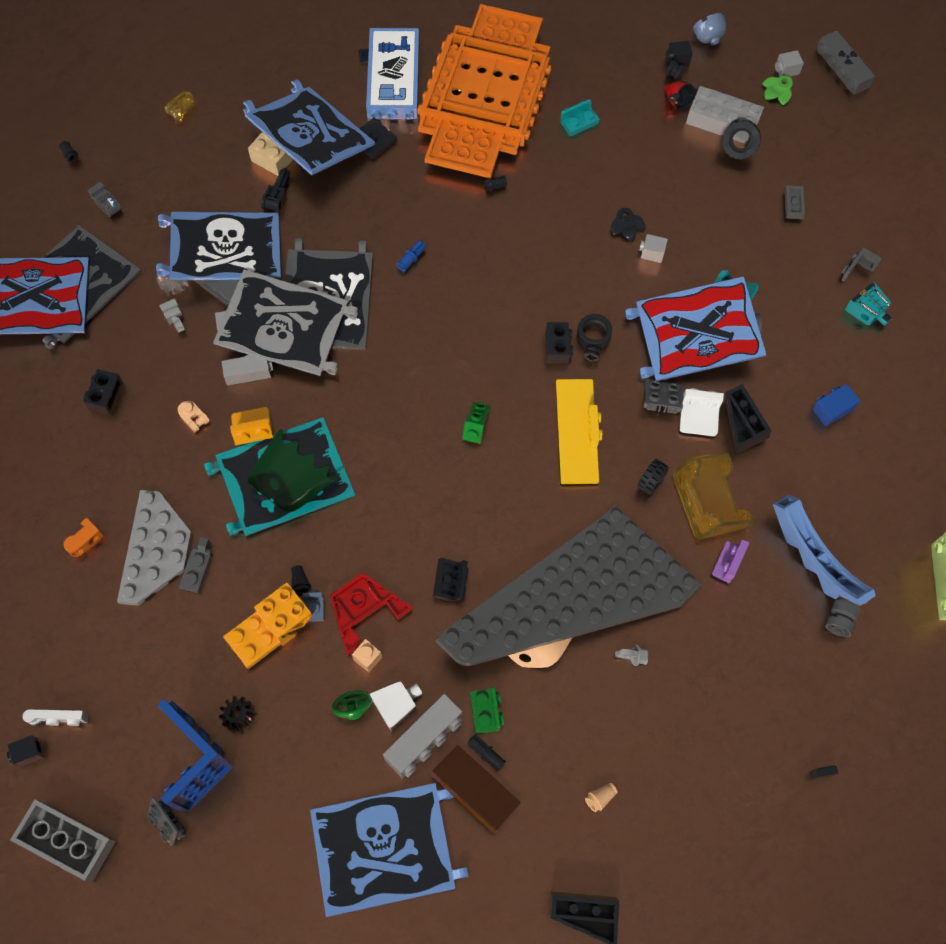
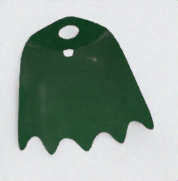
[247,429,340,513]

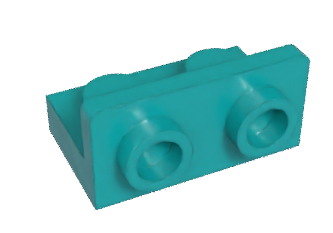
[560,99,600,137]

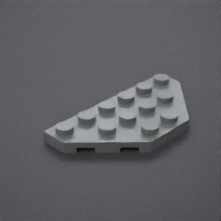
[117,490,192,606]

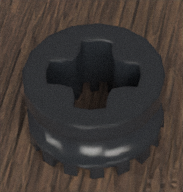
[583,345,601,362]

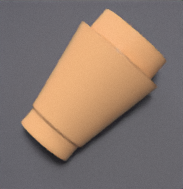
[585,783,618,812]

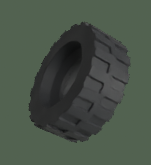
[722,119,761,160]

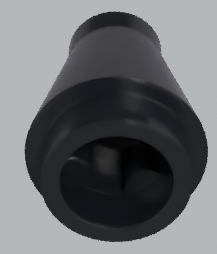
[291,565,311,596]

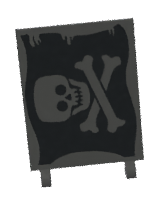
[42,225,141,350]

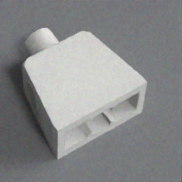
[370,681,422,731]

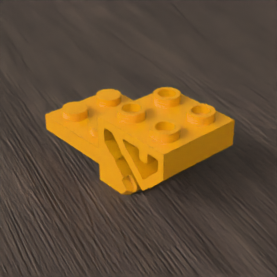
[223,583,312,669]

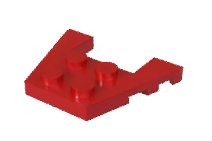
[329,573,413,656]

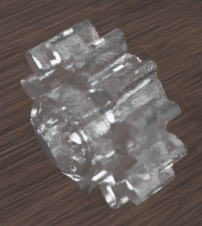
[156,263,188,294]

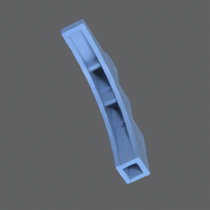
[773,495,876,606]

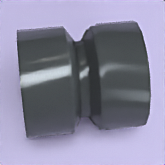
[826,599,860,637]

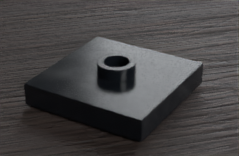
[360,118,397,160]

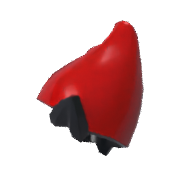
[664,81,697,110]

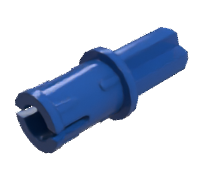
[397,240,426,272]

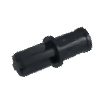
[468,734,506,771]

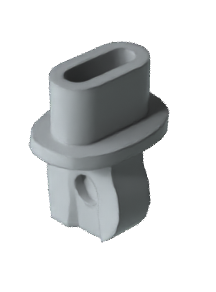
[615,644,648,666]

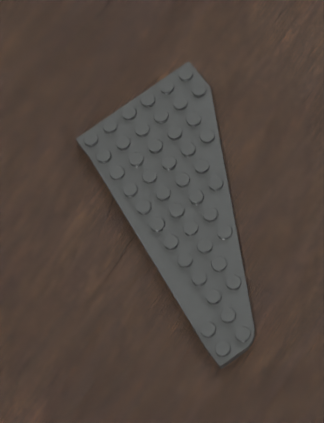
[436,505,702,666]

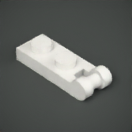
[23,710,89,726]

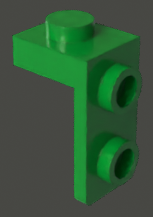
[462,402,491,444]

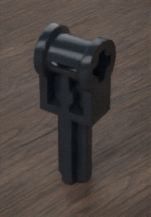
[261,168,290,213]

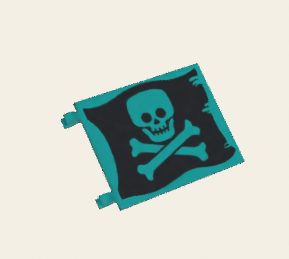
[204,417,355,536]

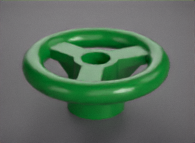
[331,690,372,720]

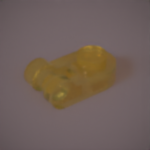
[164,92,195,121]

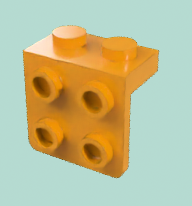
[230,407,273,445]

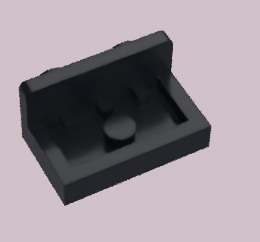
[433,558,469,603]

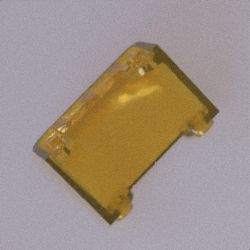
[673,454,755,539]

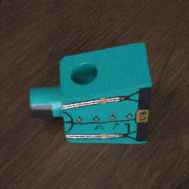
[845,281,892,326]

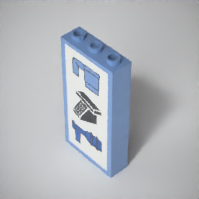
[366,28,419,119]

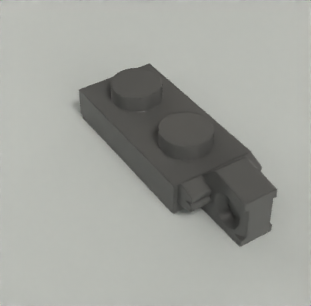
[179,537,212,594]

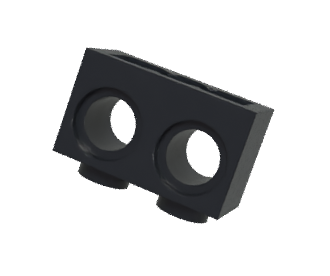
[545,322,573,363]
[83,369,123,415]

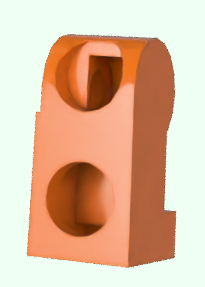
[63,518,104,557]

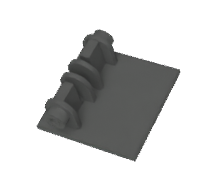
[643,380,683,414]
[147,796,185,847]

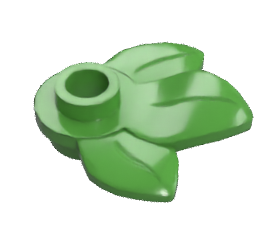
[762,75,793,105]

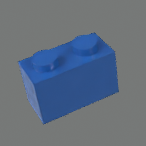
[812,384,861,426]

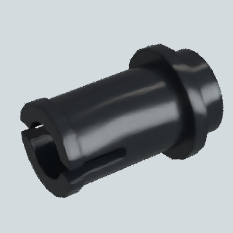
[59,141,78,162]
[484,175,507,191]

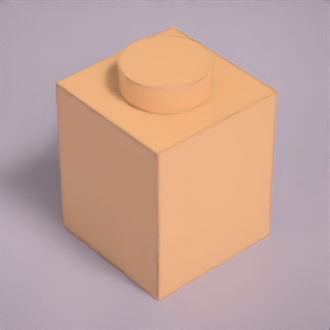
[352,639,382,672]

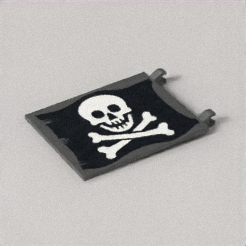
[285,237,373,350]

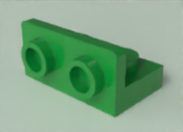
[470,686,504,734]

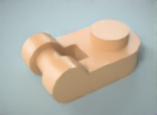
[178,401,210,432]

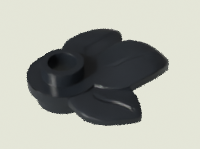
[611,208,646,241]

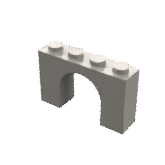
[215,311,273,386]

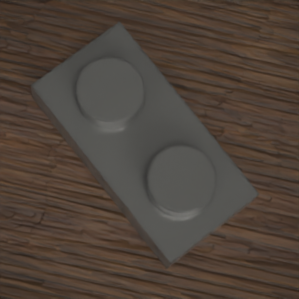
[784,185,805,219]

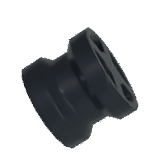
[666,60,686,81]

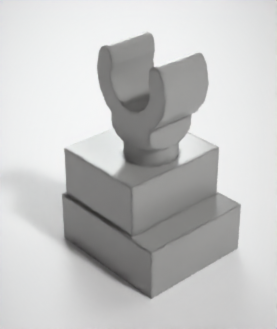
[159,298,185,333]

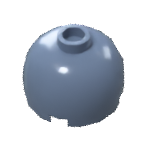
[693,13,727,45]

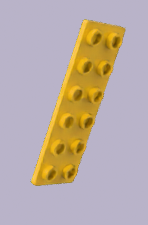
[556,379,602,484]

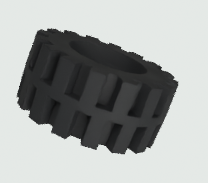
[637,459,669,495]

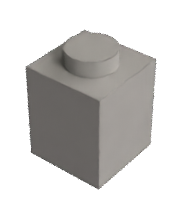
[775,50,804,77]
[639,234,668,263]

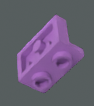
[712,539,749,583]

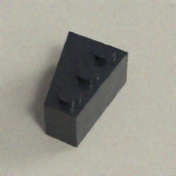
[724,384,772,455]
[549,891,619,944]

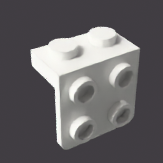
[680,388,724,436]

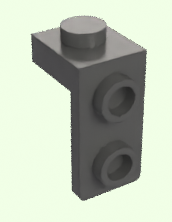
[841,247,882,282]

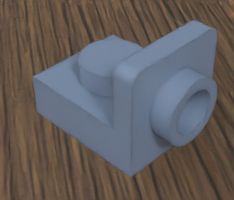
[302,590,324,622]

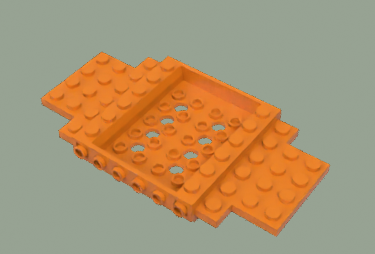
[418,4,552,178]

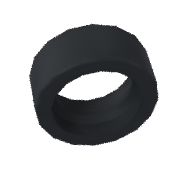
[577,314,612,349]

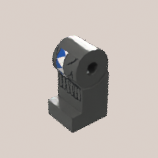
[88,181,122,217]

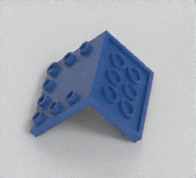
[157,699,234,814]

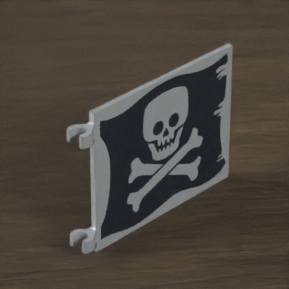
[213,269,358,376]

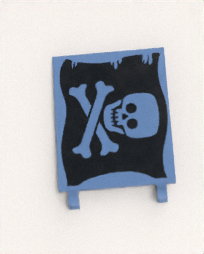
[243,79,375,175]
[310,783,469,917]

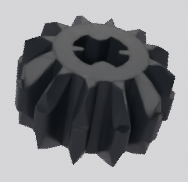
[219,696,255,732]

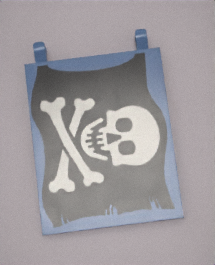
[156,212,281,280]

